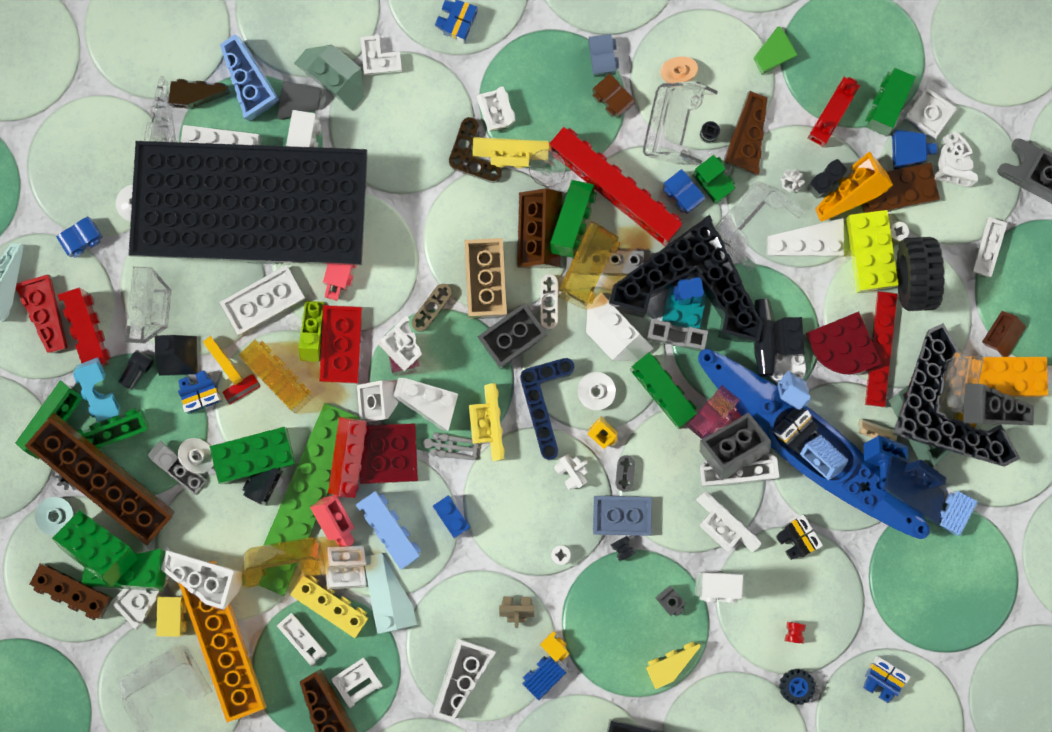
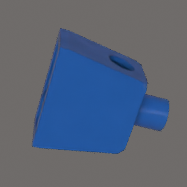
[892,130,937,169]

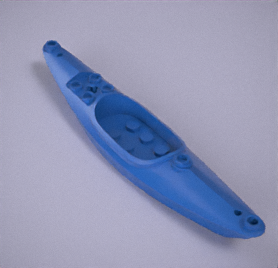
[698,349,930,539]

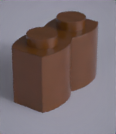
[592,73,635,119]

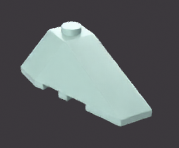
[0,244,24,322]
[365,553,417,634]

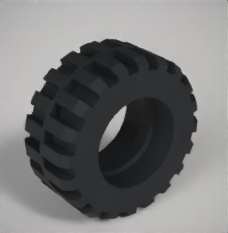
[896,237,945,311]

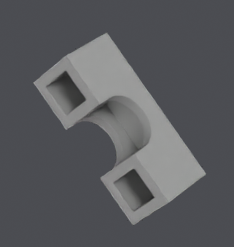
[646,319,708,352]

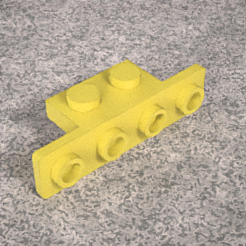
[473,137,549,168]
[469,383,505,461]

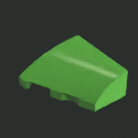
[753,26,797,75]

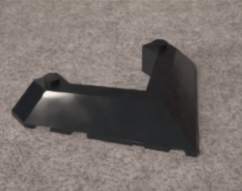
[609,214,763,343]
[893,323,1021,467]

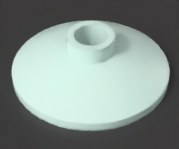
[35,497,74,536]

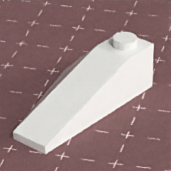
[161,551,244,609]

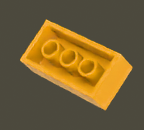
[965,357,1048,397]

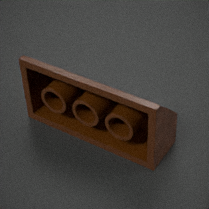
[517,188,562,269]

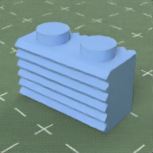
[777,371,811,410]
[800,435,848,480]
[936,491,978,536]

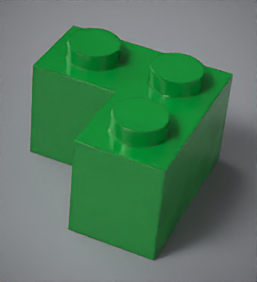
[692,154,735,205]

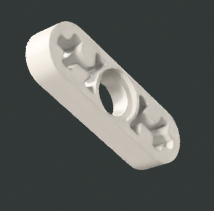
[540,274,558,330]

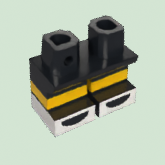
[772,408,819,454]
[775,514,823,560]

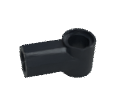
[118,350,154,391]

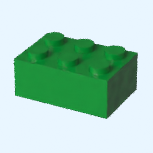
[865,67,916,136]

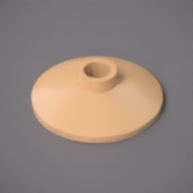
[660,57,698,84]

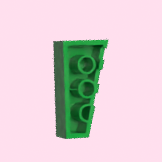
[630,352,697,429]
[82,549,166,592]

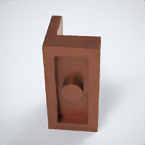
[982,311,1026,357]

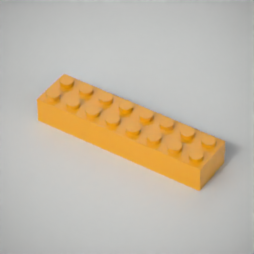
[179,561,267,723]

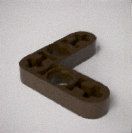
[449,117,502,183]

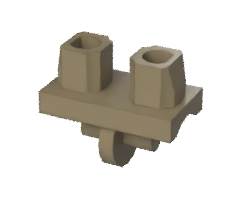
[499,596,534,628]

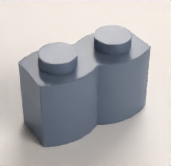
[588,34,619,77]

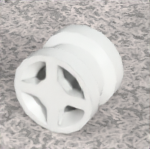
[890,222,909,243]
[551,545,571,565]

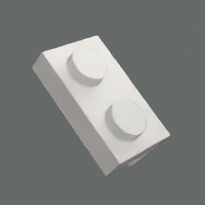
[477,86,515,132]

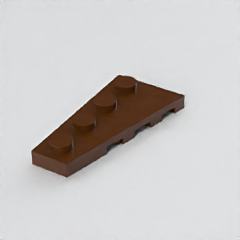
[723,91,767,176]

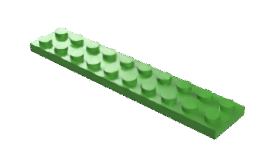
[248,403,360,596]

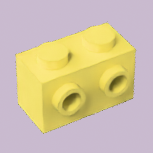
[156,597,187,637]

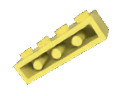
[291,575,369,638]

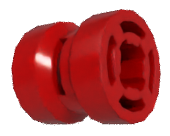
[784,622,806,644]

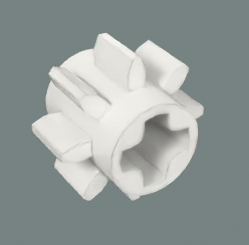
[780,168,805,193]

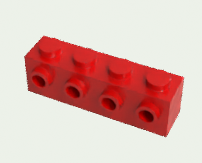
[328,417,367,498]

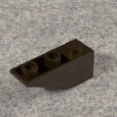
[168,79,230,109]

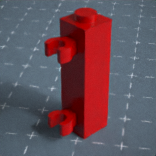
[807,77,860,147]

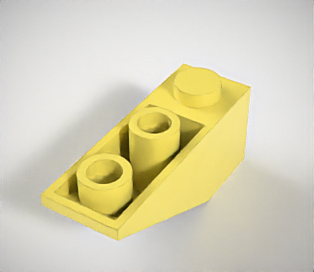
[645,641,701,689]

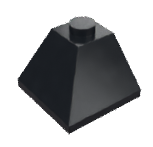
[155,335,198,376]
[242,468,283,506]

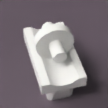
[554,453,588,490]

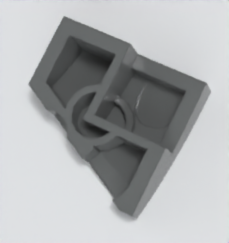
[278,81,322,120]

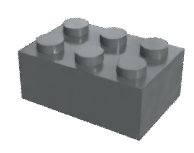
[478,303,547,370]
[700,413,771,480]

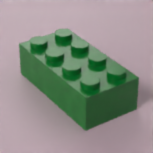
[209,426,296,484]
[52,510,138,587]

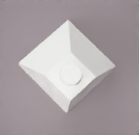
[357,380,400,422]

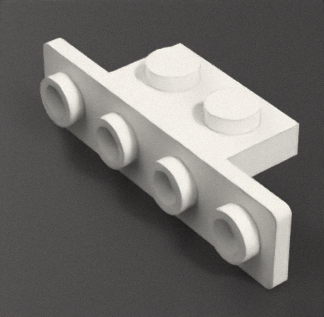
[696,491,762,552]

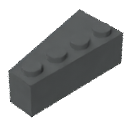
[963,384,1034,425]

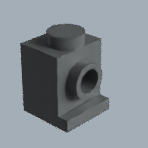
[655,585,686,616]

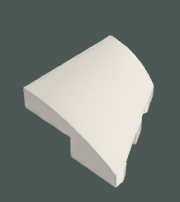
[377,315,422,371]

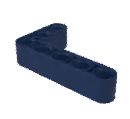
[520,358,574,461]

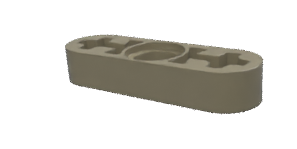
[412,283,452,332]

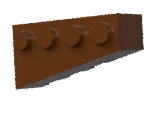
[299,669,357,732]

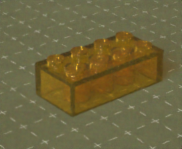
[238,339,312,414]

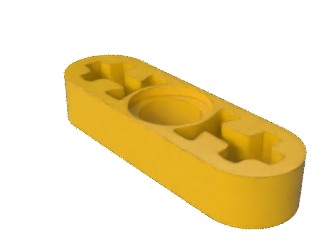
[203,335,243,386]

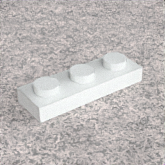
[972,217,1007,278]

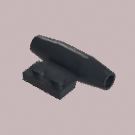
[753,299,805,377]

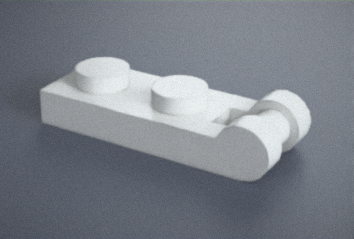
[277,613,327,667]

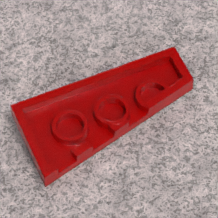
[15,274,68,353]

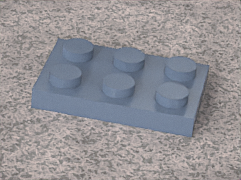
[593,496,652,536]

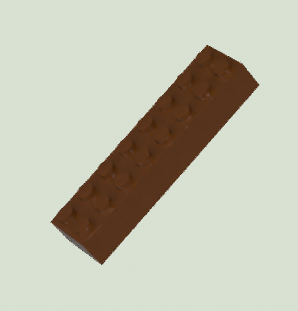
[25,412,175,546]

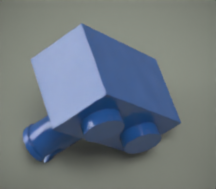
[863,435,909,483]

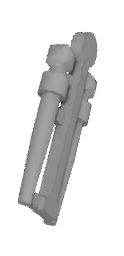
[423,432,478,460]

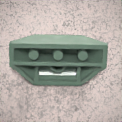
[294,44,364,111]

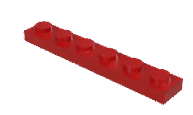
[865,291,897,408]

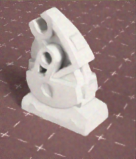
[934,131,978,188]

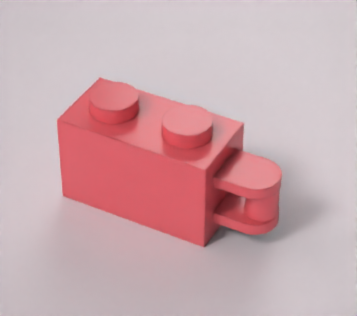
[323,264,357,301]
[310,495,354,547]

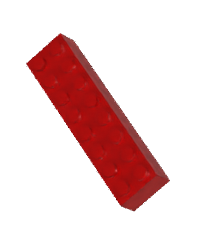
[549,127,683,247]

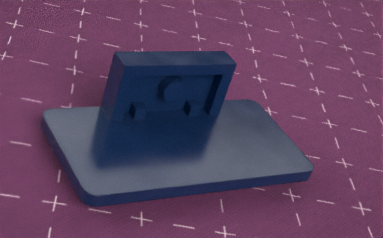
[884,457,946,524]

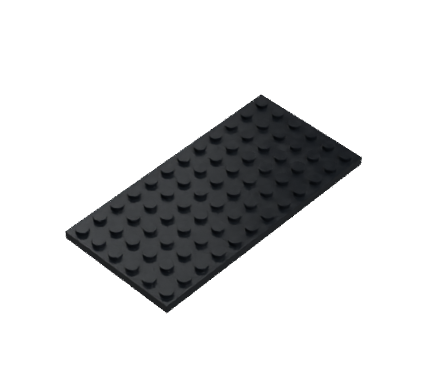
[128,141,368,265]

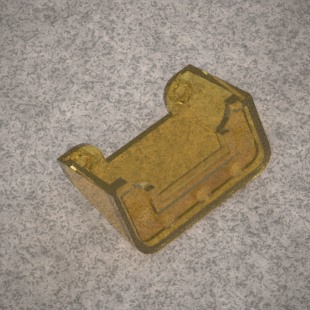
[242,537,326,588]

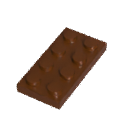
[862,163,940,213]

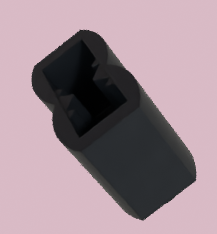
[807,159,847,198]

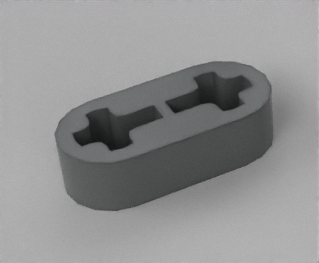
[615,455,635,492]

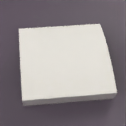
[325,546,367,589]

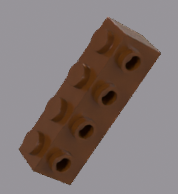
[29,563,113,620]

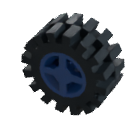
[779,669,816,705]

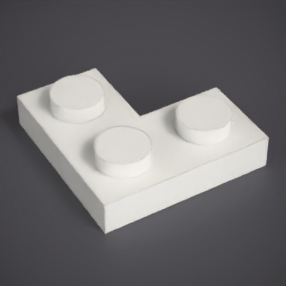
[360,35,402,76]

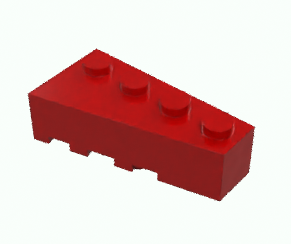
[57,287,111,367]

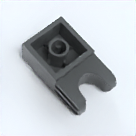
[997,138,1052,204]

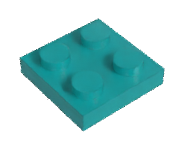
[662,287,707,329]

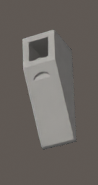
[148,440,207,495]

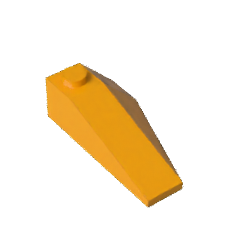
[815,151,893,222]

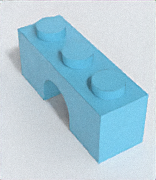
[73,357,121,423]

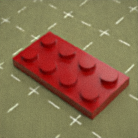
[319,305,362,384]

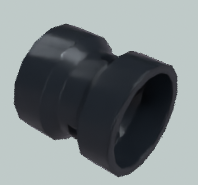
[700,121,720,144]
[610,536,636,562]

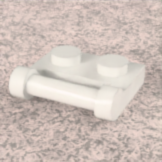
[331,658,383,708]

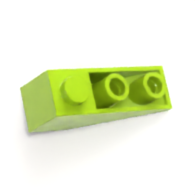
[298,301,324,362]

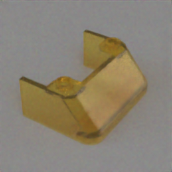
[558,221,621,310]

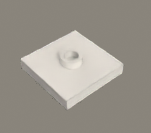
[904,87,957,140]

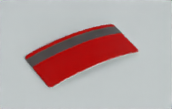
[222,374,260,405]

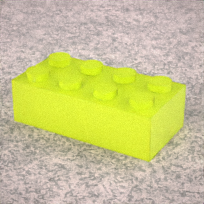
[846,210,898,293]

